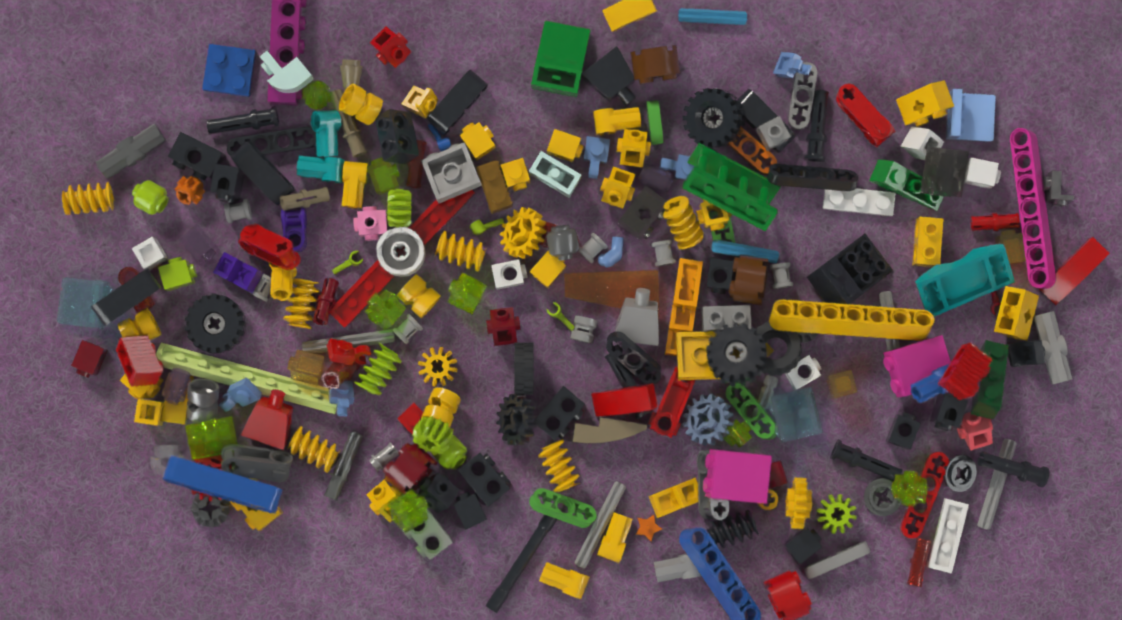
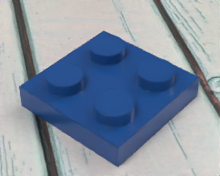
[202,44,256,97]

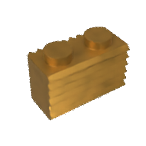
[476,160,513,214]

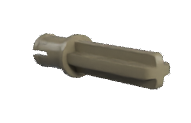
[330,89,367,158]

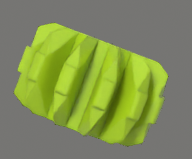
[387,189,411,228]
[412,416,454,455]
[816,494,857,534]

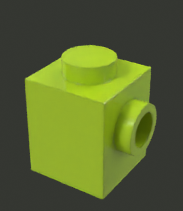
[158,257,197,291]

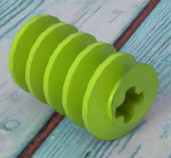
[354,343,402,395]

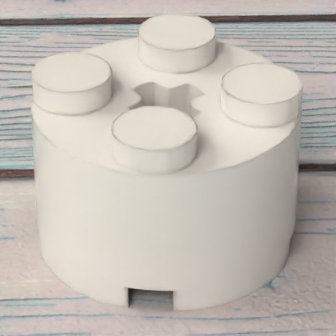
[377,227,426,277]

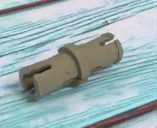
[280,187,330,211]

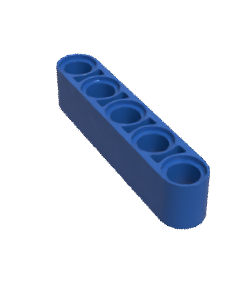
[163,456,283,514]
[679,527,761,620]

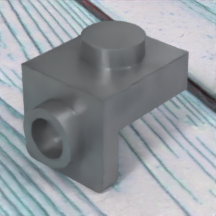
[1043,171,1074,206]

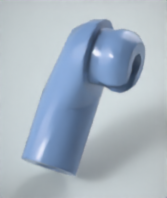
[598,237,624,268]

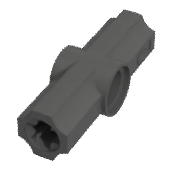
[96,123,166,179]

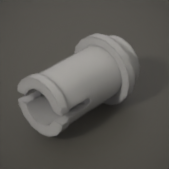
[369,442,400,471]

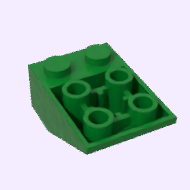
[531,21,591,98]

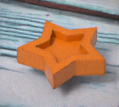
[636,515,662,541]

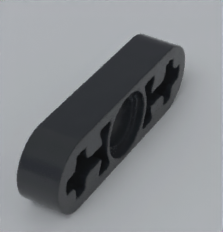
[606,331,662,385]

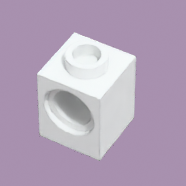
[963,157,1001,189]
[132,237,169,270]
[491,259,528,290]
[785,355,822,390]

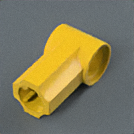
[593,107,641,135]
[342,161,369,209]
[269,263,297,301]
[597,512,633,563]
[539,562,590,599]

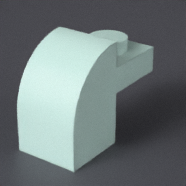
[260,51,314,93]

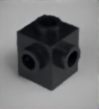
[416,473,460,513]

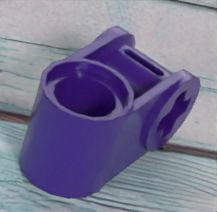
[281,207,307,253]

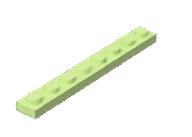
[156,343,337,414]

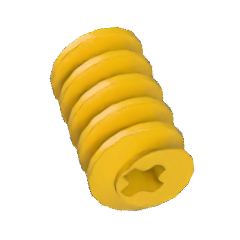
[62,182,114,215]
[663,196,704,249]
[435,231,487,272]
[283,278,320,329]
[288,426,341,473]
[538,439,580,493]

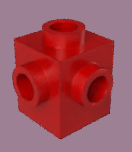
[369,26,411,68]

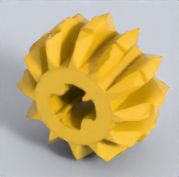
[418,347,458,387]

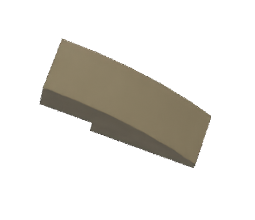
[572,417,647,443]

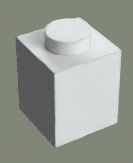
[901,126,944,162]

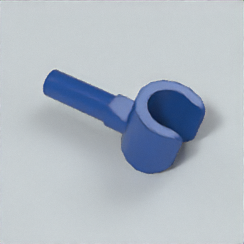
[428,124,451,152]

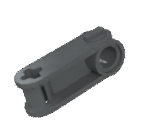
[221,444,293,483]
[697,450,729,520]

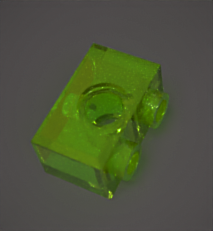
[185,416,238,460]

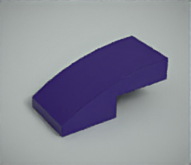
[213,252,263,294]

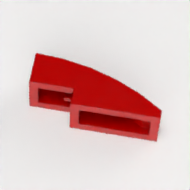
[1039,237,1110,305]
[591,384,658,416]

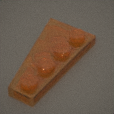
[564,270,660,317]

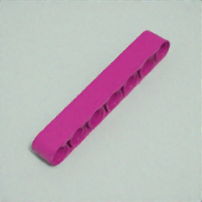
[1010,128,1056,289]

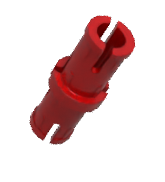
[970,213,1020,232]

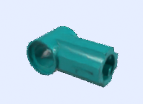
[311,110,341,157]
[297,155,345,183]

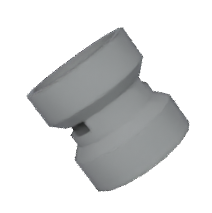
[570,315,598,344]

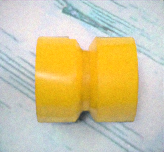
[339,84,383,125]
[397,274,441,318]
[117,308,162,341]
[421,388,461,428]

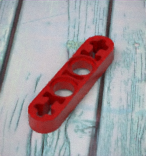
[900,452,949,539]

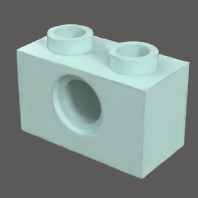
[529,151,581,198]

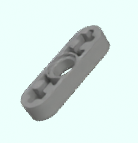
[788,62,817,130]
[803,541,871,579]

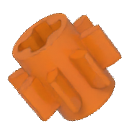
[174,176,205,205]

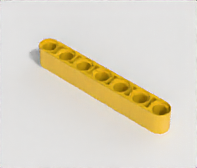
[769,300,934,341]

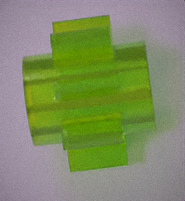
[302,80,332,110]
[724,419,752,448]

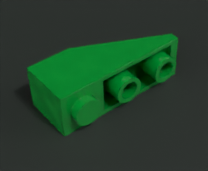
[869,159,946,211]

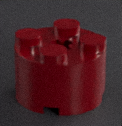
[383,443,438,497]

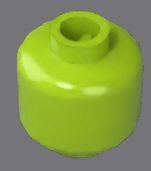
[132,180,169,215]
[432,435,467,470]

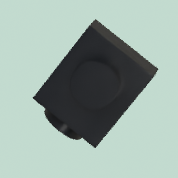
[1008,340,1045,367]

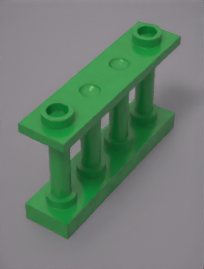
[682,143,781,231]

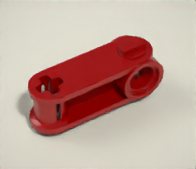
[836,83,895,148]
[238,223,301,270]
[648,366,695,438]

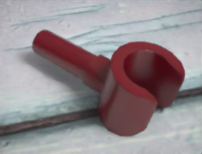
[990,290,1001,315]

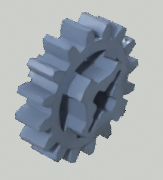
[682,394,733,446]

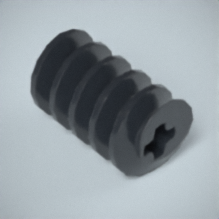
[706,509,759,549]

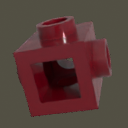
[486,307,521,346]

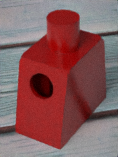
[241,389,293,450]

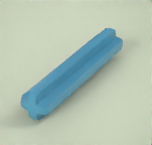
[678,8,747,25]
[711,239,779,263]

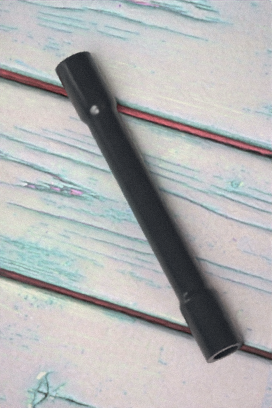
[485,515,558,613]

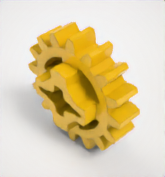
[500,207,546,259]
[785,477,812,529]

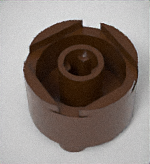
[630,45,681,85]
[729,255,769,306]

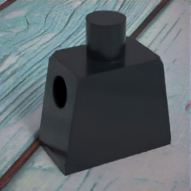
[581,46,636,106]

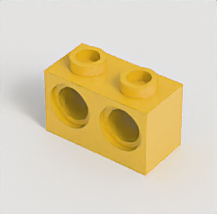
[912,217,943,267]

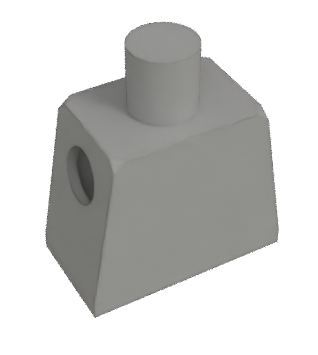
[614,288,659,346]

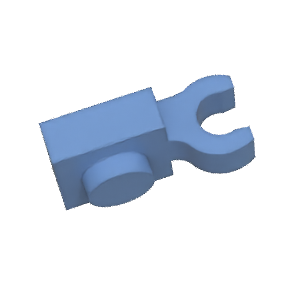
[773,52,812,78]
[584,136,610,179]
[659,155,694,180]
[219,378,262,412]
[328,380,354,416]

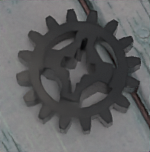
[496,394,537,445]

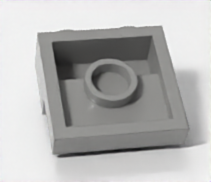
[421,142,482,203]

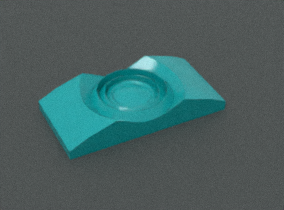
[915,244,1015,317]

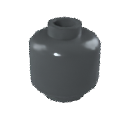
[546,225,579,261]

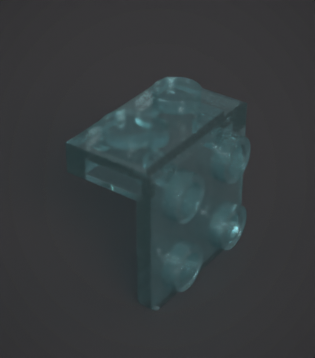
[57,277,111,329]
[769,387,823,443]

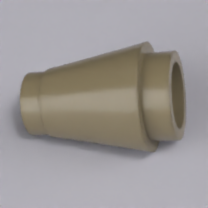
[340,60,363,91]

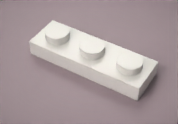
[822,188,895,217]
[927,498,969,573]

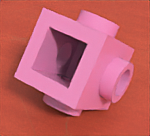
[354,206,388,241]

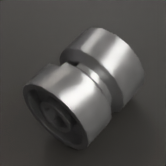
[187,379,219,423]

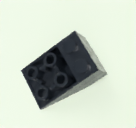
[807,233,893,304]

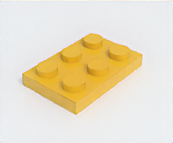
[676,331,743,380]

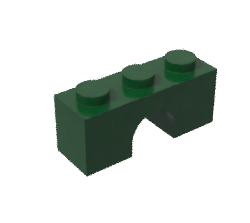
[971,340,1009,420]

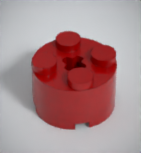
[763,570,812,620]

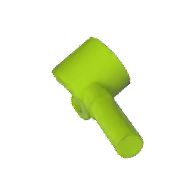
[470,218,504,235]
[332,251,363,275]
[547,302,575,331]

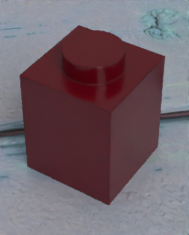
[71,340,108,378]

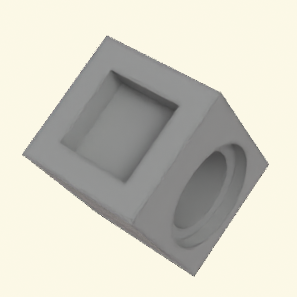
[756,116,791,151]

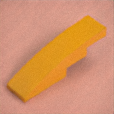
[665,258,703,357]

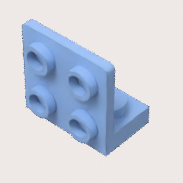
[946,89,995,142]

